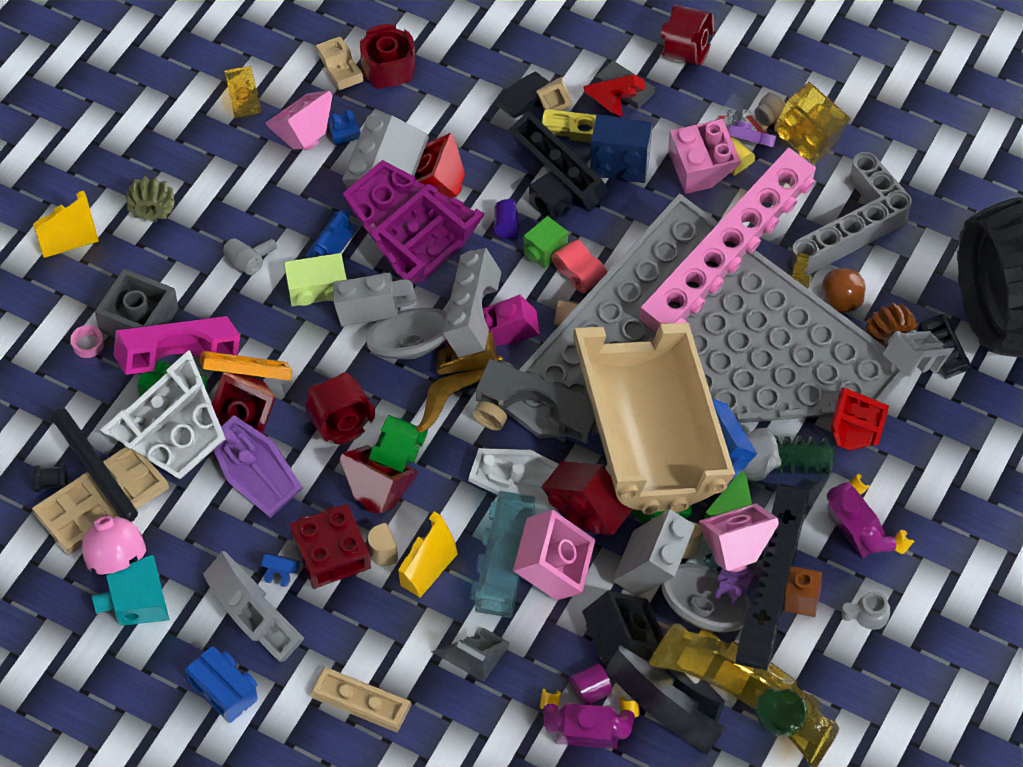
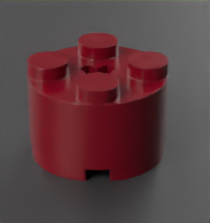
[661,5,714,65]
[360,24,415,89]
[306,373,375,444]

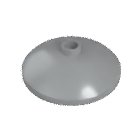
[366,308,447,360]
[662,563,752,633]

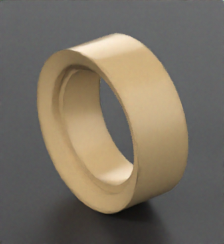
[473,401,507,431]

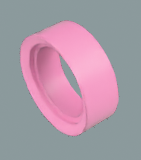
[71,325,104,358]

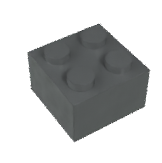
[95,269,179,338]

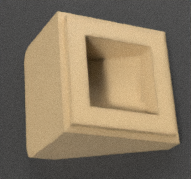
[536,77,573,111]

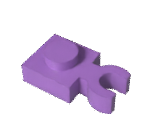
[727,120,776,147]
[715,567,755,606]

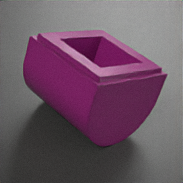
[569,663,612,705]

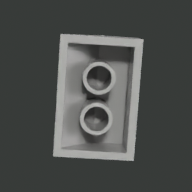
[342,116,429,189]

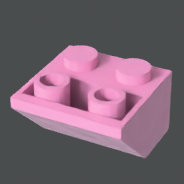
[668,119,741,194]

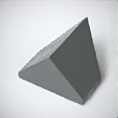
[431,628,510,682]

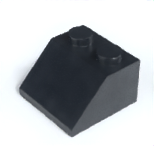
[582,591,670,665]

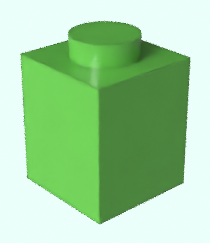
[524,216,568,269]

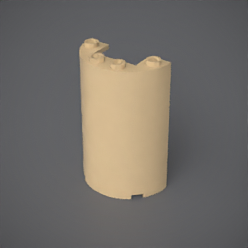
[573,323,735,514]

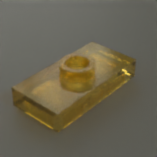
[224,66,261,118]

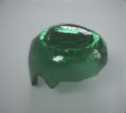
[755,688,809,737]

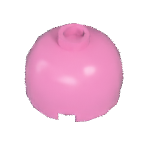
[82,516,146,575]

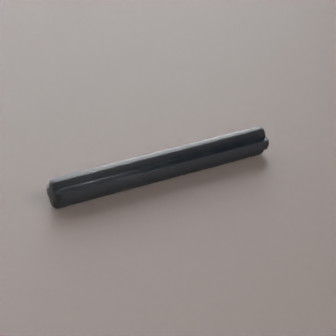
[51,408,138,522]

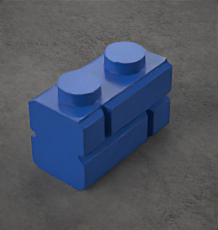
[185,646,258,723]

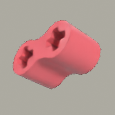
[552,239,607,294]

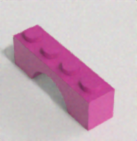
[114,316,240,375]

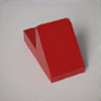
[583,74,646,117]

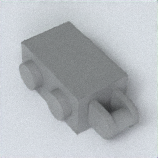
[333,273,416,327]

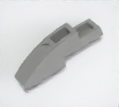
[203,551,304,662]

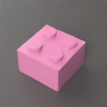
[513,509,595,601]

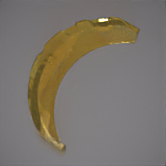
[648,624,839,767]

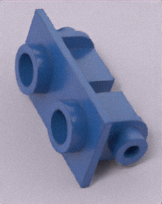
[305,210,358,258]

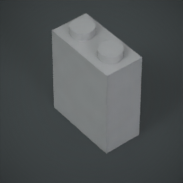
[612,509,695,597]

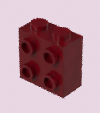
[290,504,371,589]

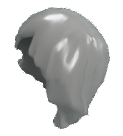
[742,428,781,482]

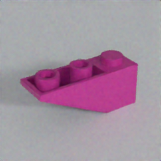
[445,294,540,347]

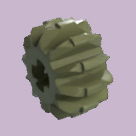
[126,176,175,222]

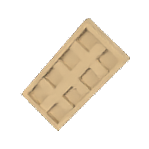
[32,447,169,555]

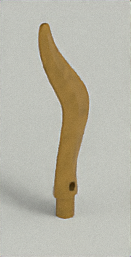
[416,355,504,433]

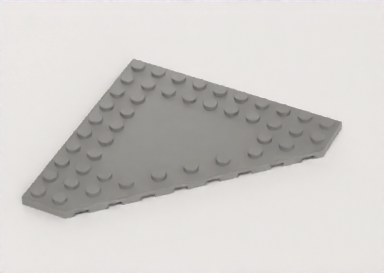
[505,193,905,438]

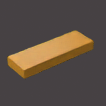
[199,351,292,381]

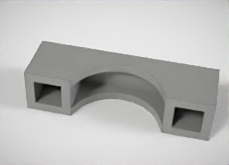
[442,247,502,357]

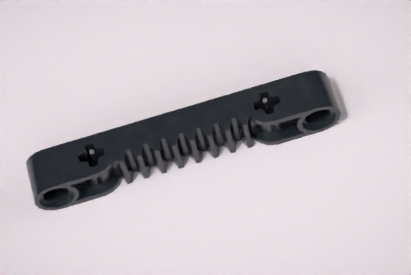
[735,484,810,671]

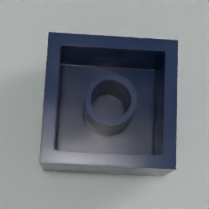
[590,115,652,183]

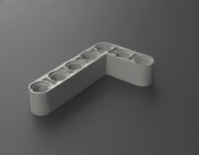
[790,152,912,275]

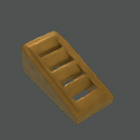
[437,331,497,375]

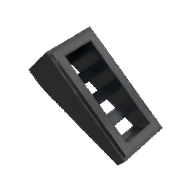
[917,314,972,379]

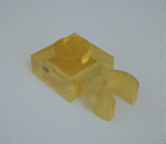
[792,252,812,290]

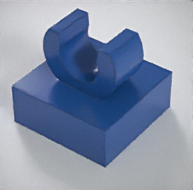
[327,110,360,145]
[261,553,301,587]

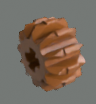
[865,303,917,348]

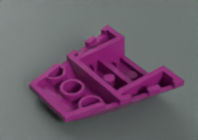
[342,160,484,284]

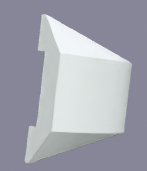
[100,350,226,479]

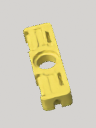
[542,109,597,143]

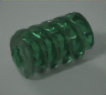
[774,435,834,475]

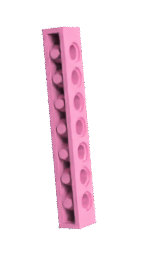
[639,148,816,333]

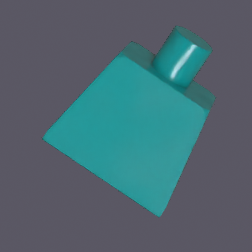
[92,555,170,626]

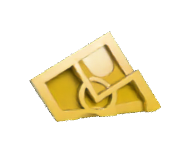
[33,191,99,258]
[398,511,458,598]

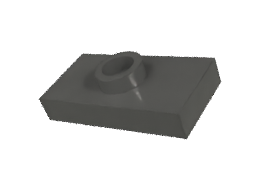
[596,60,655,110]

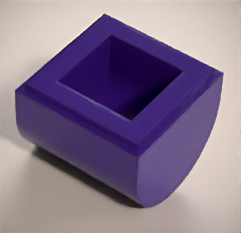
[494,199,518,238]

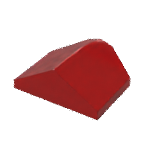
[830,387,889,451]

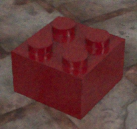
[541,461,633,535]

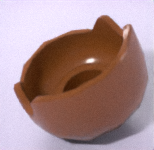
[822,268,866,312]

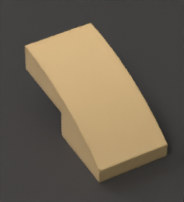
[316,37,364,90]

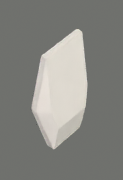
[468,448,559,512]

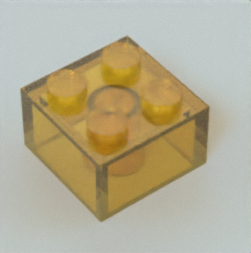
[774,82,850,165]

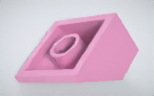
[265,90,332,151]
[699,504,779,572]

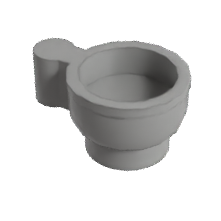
[754,92,795,135]
[841,591,890,630]

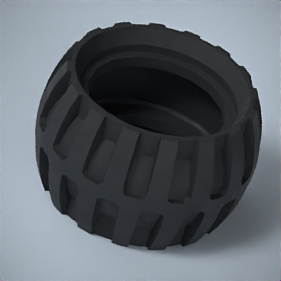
[957,197,1023,357]

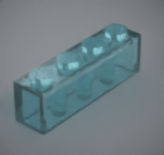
[470,491,536,618]

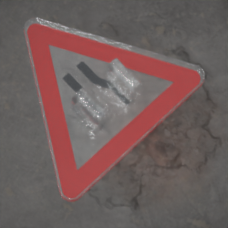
[714,94,767,138]

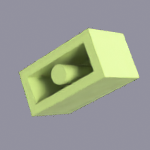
[284,253,347,306]

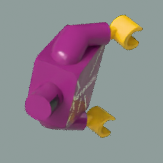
[826,474,915,559]
[540,689,639,749]

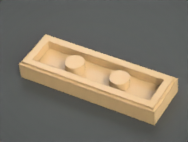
[310,666,411,733]

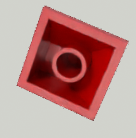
[414,133,465,199]

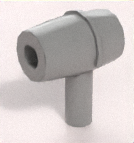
[223,238,277,275]

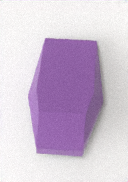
[214,416,303,518]

